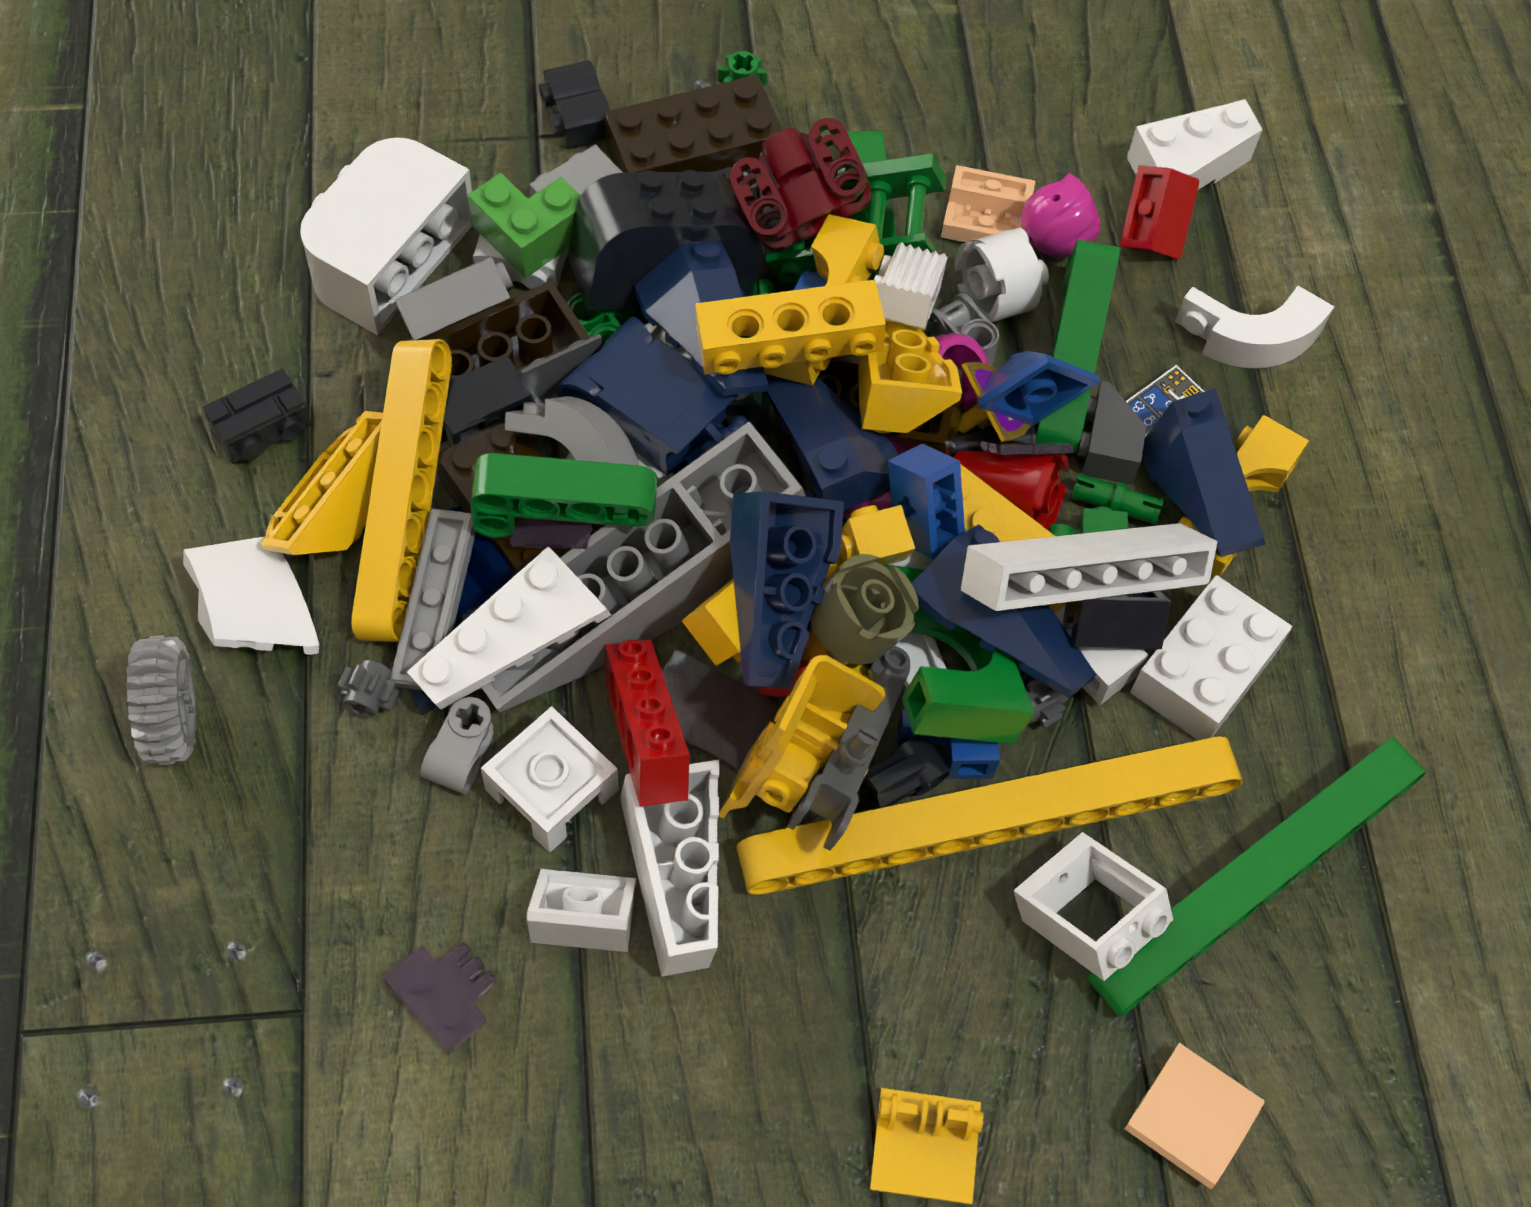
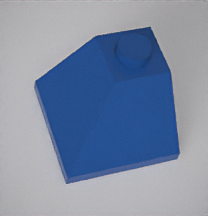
[978,350,1100,426]

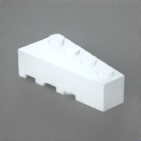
[620,760,719,977]

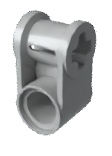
[926,292,999,366]
[420,697,494,795]

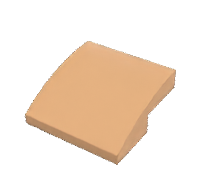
[941,165,1035,242]
[1124,1043,1265,1190]

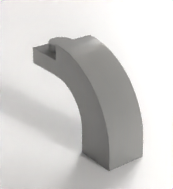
[505,396,639,465]

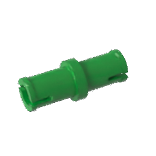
[1071,472,1164,526]

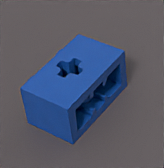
[888,443,965,559]

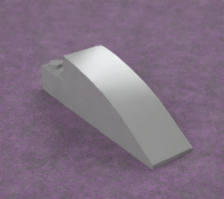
[482,422,806,712]

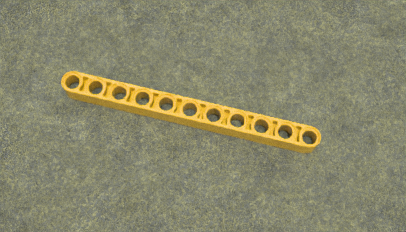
[736,736,1243,895]

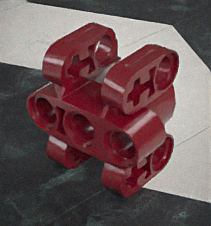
[730,118,872,251]

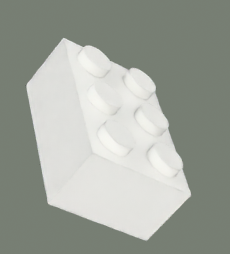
[1130,575,1293,740]

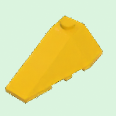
[858,320,962,434]

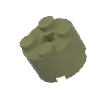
[810,554,918,665]

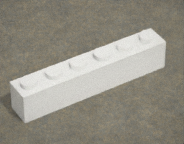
[961,523,1218,611]

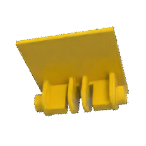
[870,1088,983,1205]

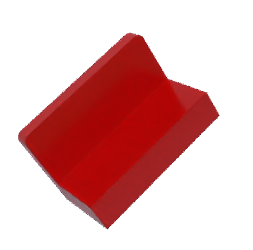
[1119,165,1199,259]

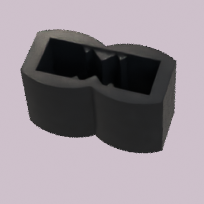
[539,60,610,148]

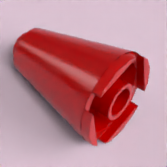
[953,451,1069,530]

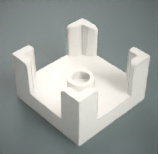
[481,706,619,853]

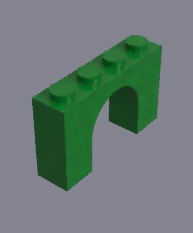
[885,564,1034,744]

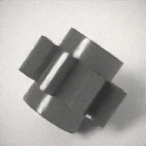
[337,660,399,718]
[1020,673,1068,728]

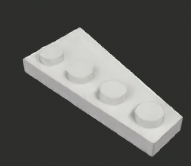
[407,546,611,709]

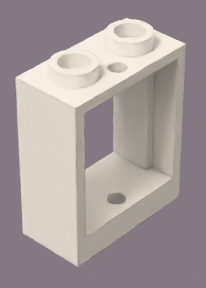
[1013,832,1173,981]

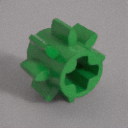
[718,51,767,86]

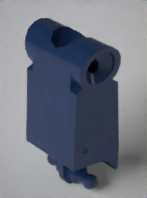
[556,316,748,476]

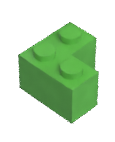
[467,173,581,279]

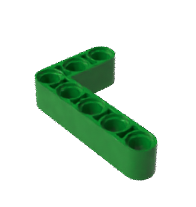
[1036,239,1120,454]

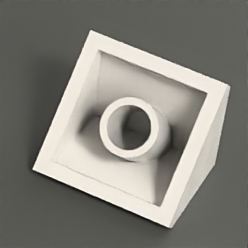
[527,869,636,952]

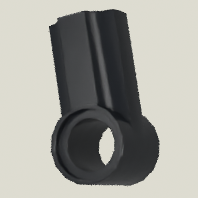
[857,735,951,810]

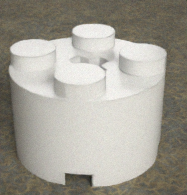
[954,228,1049,323]

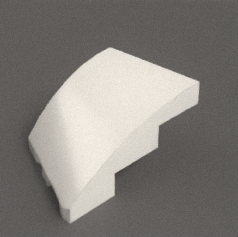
[183,536,319,655]

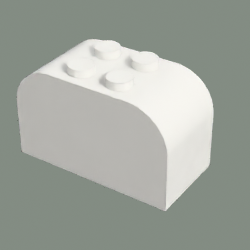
[300,138,472,335]

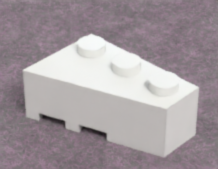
[1127,99,1262,189]

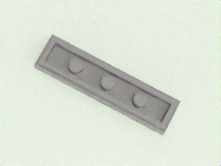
[390,508,476,690]

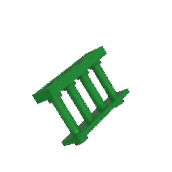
[766,153,947,284]

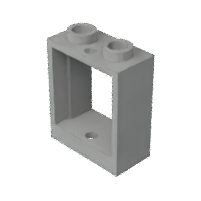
[394,257,513,340]

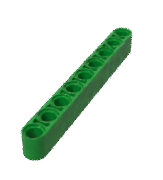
[1087,737,1427,1018]

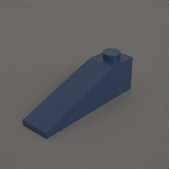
[634,241,768,396]
[765,375,898,511]
[1142,388,1265,557]
[730,491,844,689]
[912,524,1097,698]

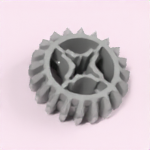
[125,635,197,765]

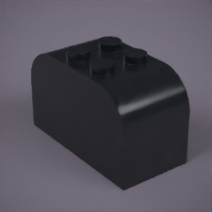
[568,170,762,310]

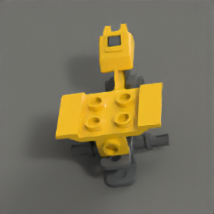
[719,621,910,851]

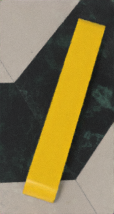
[351,339,452,642]

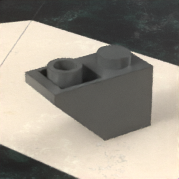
[1077,380,1147,485]

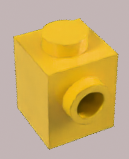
[840,505,915,566]

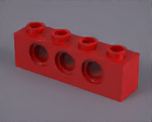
[605,639,690,806]

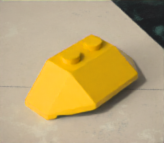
[261,411,383,555]

